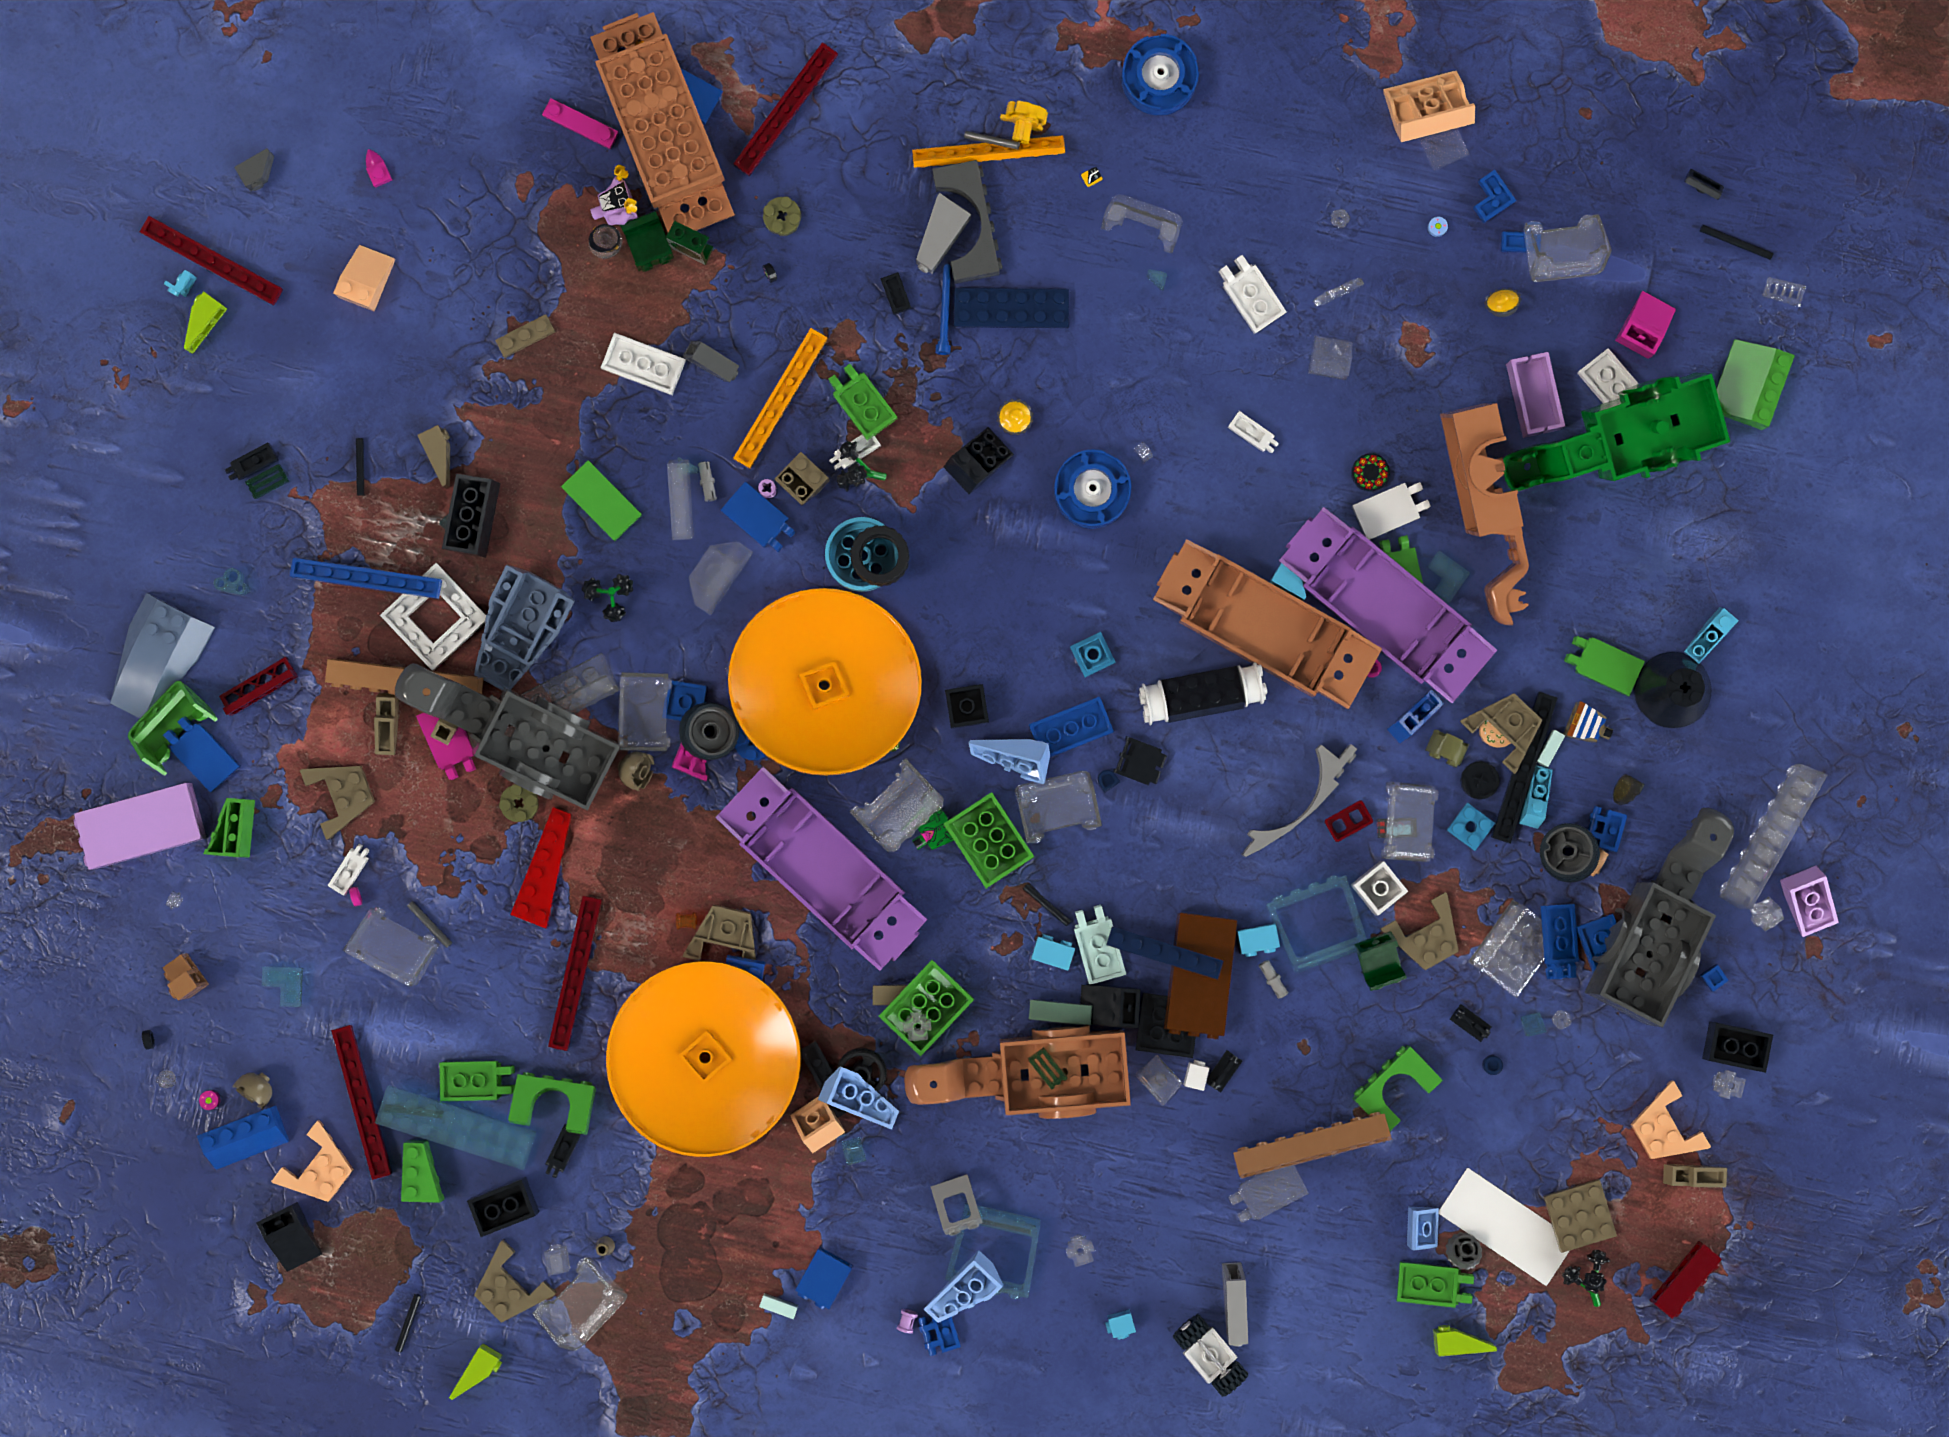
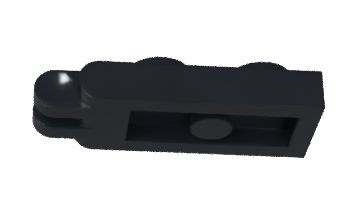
[225,442,278,480]
[545,1123,582,1178]

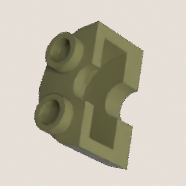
[1425,729,1469,768]

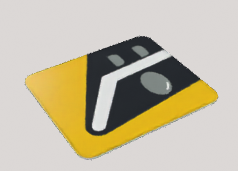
[1081,167,1103,187]

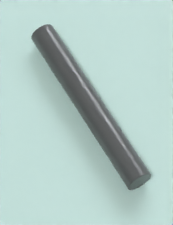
[964,131,1020,150]
[407,901,452,948]

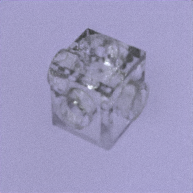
[1750,896,1784,932]
[903,1011,931,1041]
[1712,1070,1746,1099]
[1065,1235,1095,1267]

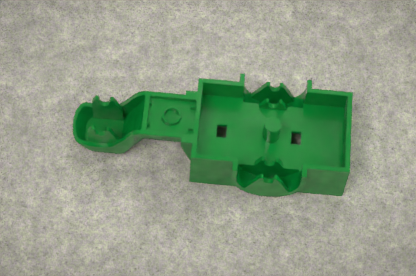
[1503,372,1730,492]

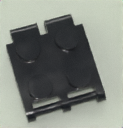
[1113,736,1167,786]

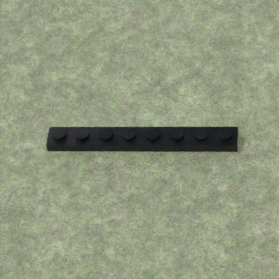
[1491,692,1558,844]

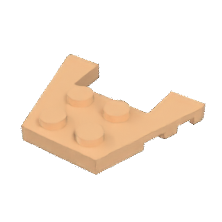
[1631,1080,1711,1159]
[271,1120,354,1202]

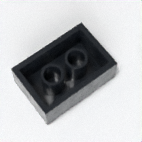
[1702,1021,1773,1073]
[467,1176,539,1237]

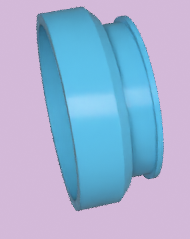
[825,517,898,592]

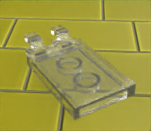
[1228,1165,1309,1223]

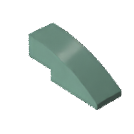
[1029,999,1092,1025]

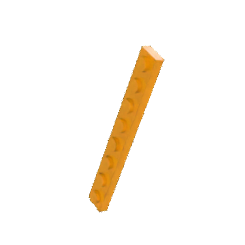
[912,135,1065,168]
[733,328,828,469]

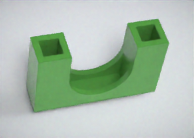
[1352,1045,1443,1131]
[508,1072,596,1135]

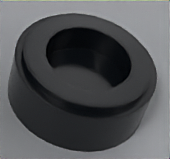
[762,263,777,283]
[142,1030,155,1050]

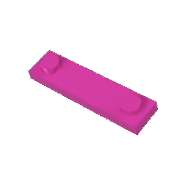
[542,98,619,150]

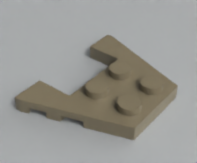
[1460,693,1542,774]
[300,766,375,840]
[1380,892,1459,970]
[683,904,756,961]
[474,1239,557,1323]

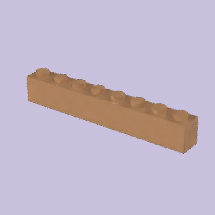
[325,658,484,696]
[1233,1112,1392,1179]

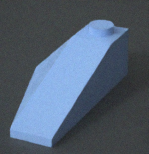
[969,739,1050,784]
[818,1066,899,1129]
[924,1250,1003,1322]

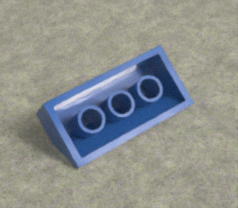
[197,1105,289,1170]

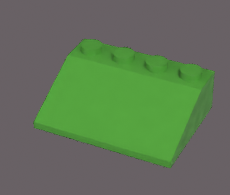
[1716,339,1795,430]
[944,792,1034,888]
[879,960,974,1056]

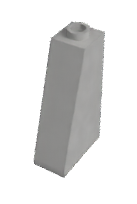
[916,193,971,274]
[1222,1262,1248,1346]

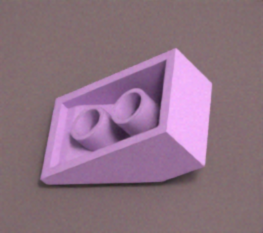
[1780,866,1839,937]

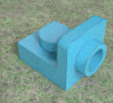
[164,270,197,297]

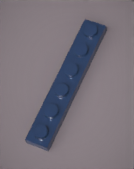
[1106,927,1224,980]

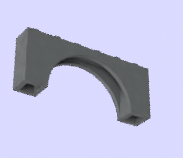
[932,160,1002,284]

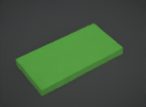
[561,460,642,541]

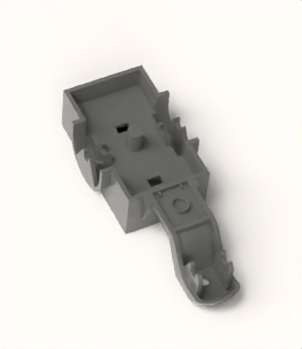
[395,663,620,811]
[1584,808,1734,1028]

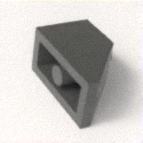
[234,148,274,191]

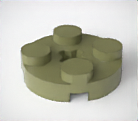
[763,197,801,236]
[499,784,539,822]

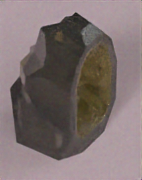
[1613,774,1645,805]

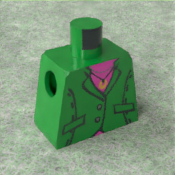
[912,807,954,850]

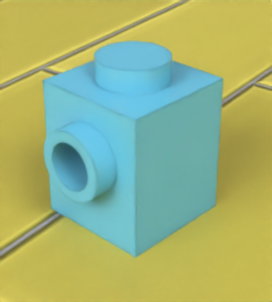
[1105,1309,1136,1340]

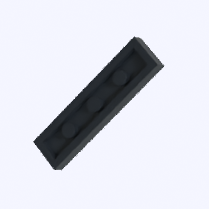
[800,1041,847,1118]

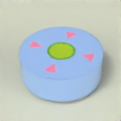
[1428,217,1448,237]

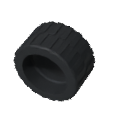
[850,525,910,586]

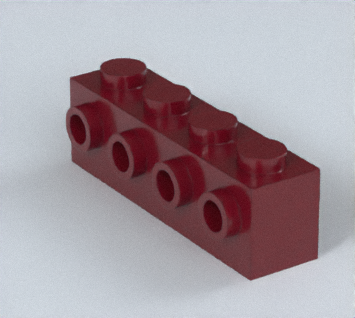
[1650,1241,1722,1319]

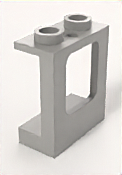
[931,1175,983,1236]

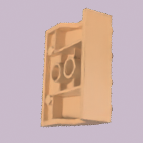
[1383,71,1475,142]

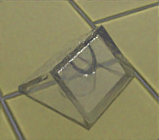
[1135,1055,1183,1106]

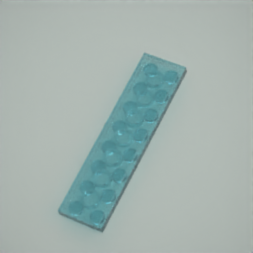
[375,1085,537,1170]

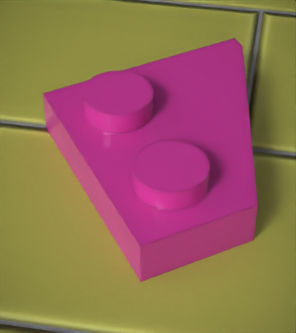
[672,742,708,781]

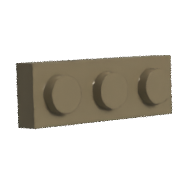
[495,314,555,358]

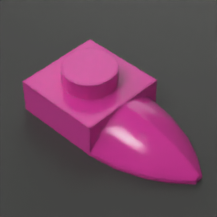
[366,149,392,188]

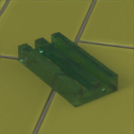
[245,464,289,499]
[1028,1047,1067,1090]

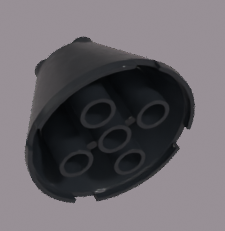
[1634,652,1712,728]

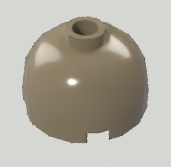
[618,751,654,791]
[232,1072,273,1109]

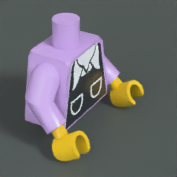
[590,165,638,225]

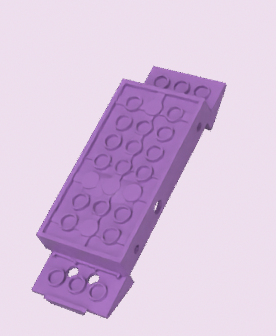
[1279,507,1497,703]
[715,767,928,971]

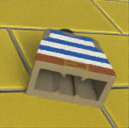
[1563,701,1613,743]

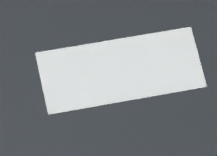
[1439,1168,1569,1286]

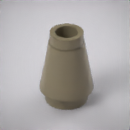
[596,1236,615,1256]

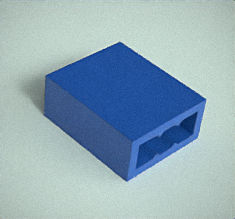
[795,1246,853,1309]

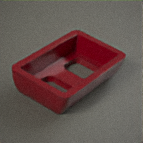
[1325,800,1373,842]

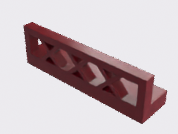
[219,657,298,716]

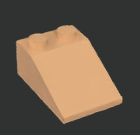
[334,245,395,311]

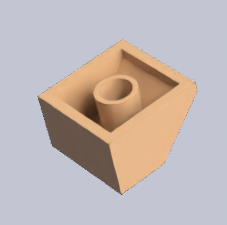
[790,1096,845,1153]

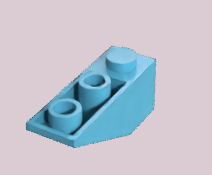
[1684,607,1739,664]
[1519,765,1553,829]

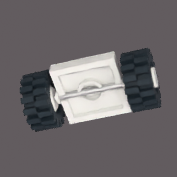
[1173,1314,1248,1397]

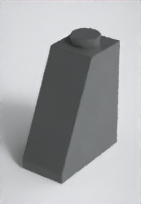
[682,341,739,382]

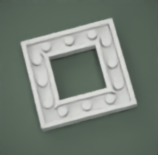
[380,563,486,671]

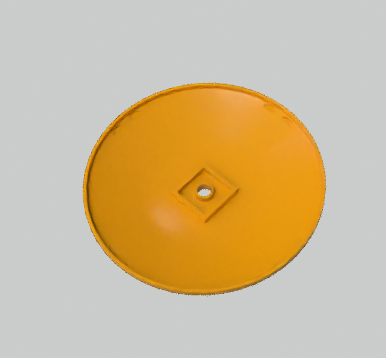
[728,588,922,775]
[606,961,801,1157]

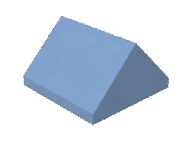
[1407,1206,1439,1250]

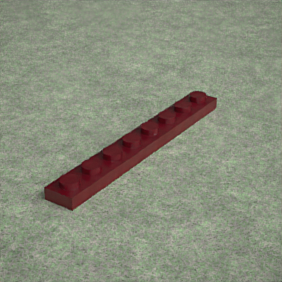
[733,42,838,176]
[139,216,283,306]
[548,896,602,1051]
[331,1025,392,1180]

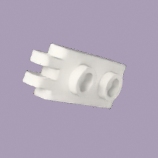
[1228,411,1279,453]
[829,435,881,470]
[328,844,369,896]

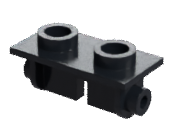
[1449,1004,1492,1042]
[1206,1050,1242,1093]

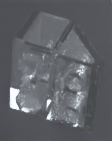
[1308,335,1353,380]

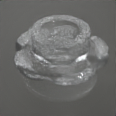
[1331,209,1350,228]
[166,891,183,910]
[1552,1010,1571,1029]
[156,1070,176,1088]

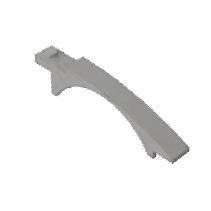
[1241,744,1357,857]

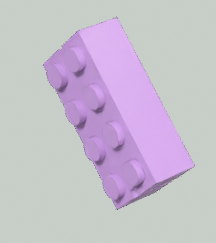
[1506,352,1565,438]

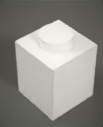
[1183,1060,1209,1091]

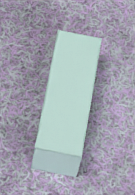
[1537,730,1565,767]
[759,1293,798,1319]

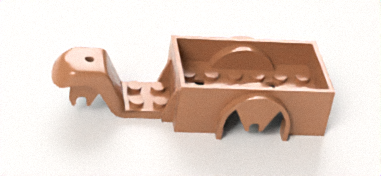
[1440,403,1529,625]
[904,1025,1131,1119]

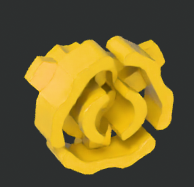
[1000,101,1048,144]

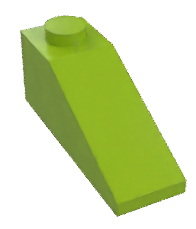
[184,291,227,354]
[1433,1325,1497,1356]
[449,1343,502,1400]

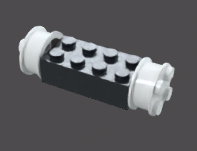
[1139,662,1267,725]

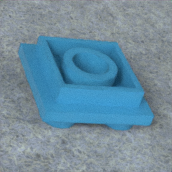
[1070,632,1116,677]
[1446,803,1495,851]

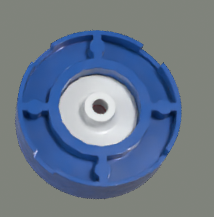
[1121,34,1199,116]
[1054,449,1131,529]

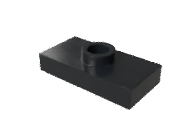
[1685,169,1724,200]
[880,272,911,315]

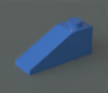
[1387,689,1444,744]

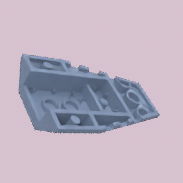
[474,564,575,690]
[110,593,215,718]

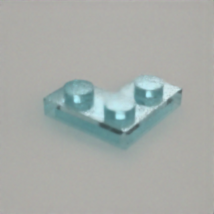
[1427,551,1470,604]
[262,966,303,1007]

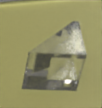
[1134,442,1153,463]

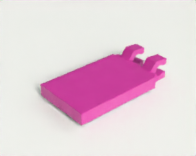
[416,713,476,780]

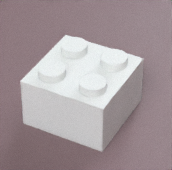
[1351,861,1408,916]

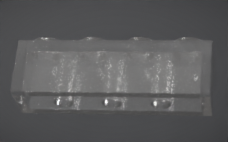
[667,459,694,540]

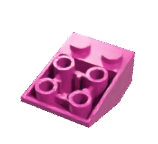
[1615,291,1676,359]

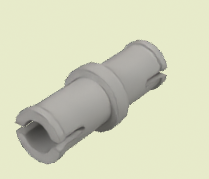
[698,461,717,502]
[1258,960,1289,999]

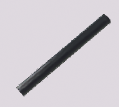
[1699,224,1774,260]

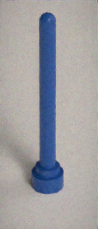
[935,264,951,355]

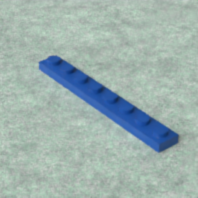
[289,558,442,599]

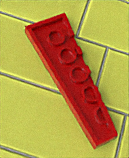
[510,807,572,929]

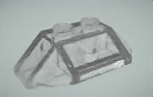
[689,541,753,615]

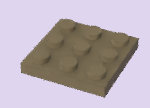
[1543,1179,1617,1253]

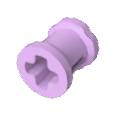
[758,479,777,498]
[897,1309,918,1334]

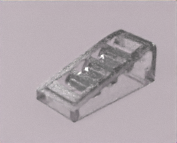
[1762,277,1806,307]

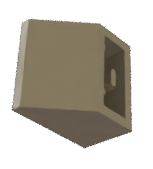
[774,452,830,506]

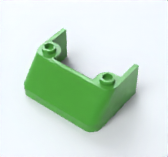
[128,681,218,776]

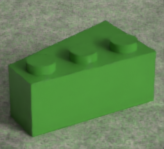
[203,798,255,857]
[401,1140,445,1203]

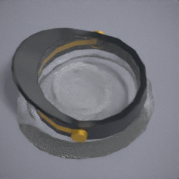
[588,224,623,259]

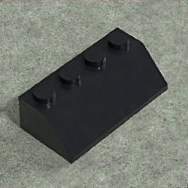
[442,474,501,558]

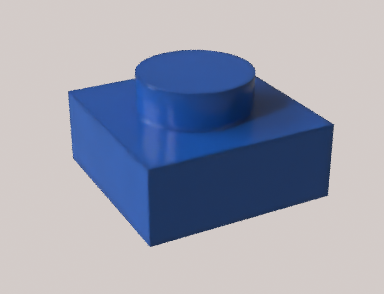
[1700,964,1729,991]

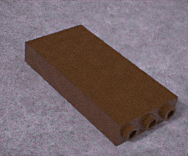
[1164,913,1237,1040]

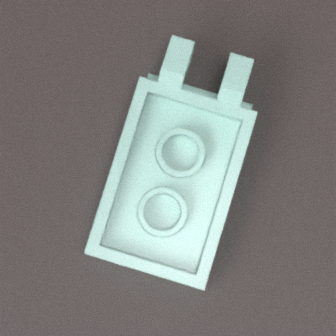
[1074,905,1126,985]

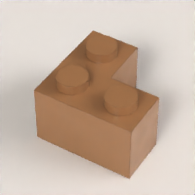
[162,953,209,1001]

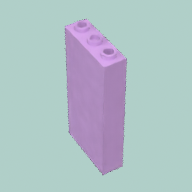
[74,783,207,870]

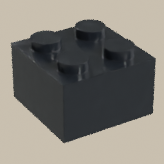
[945,684,989,729]

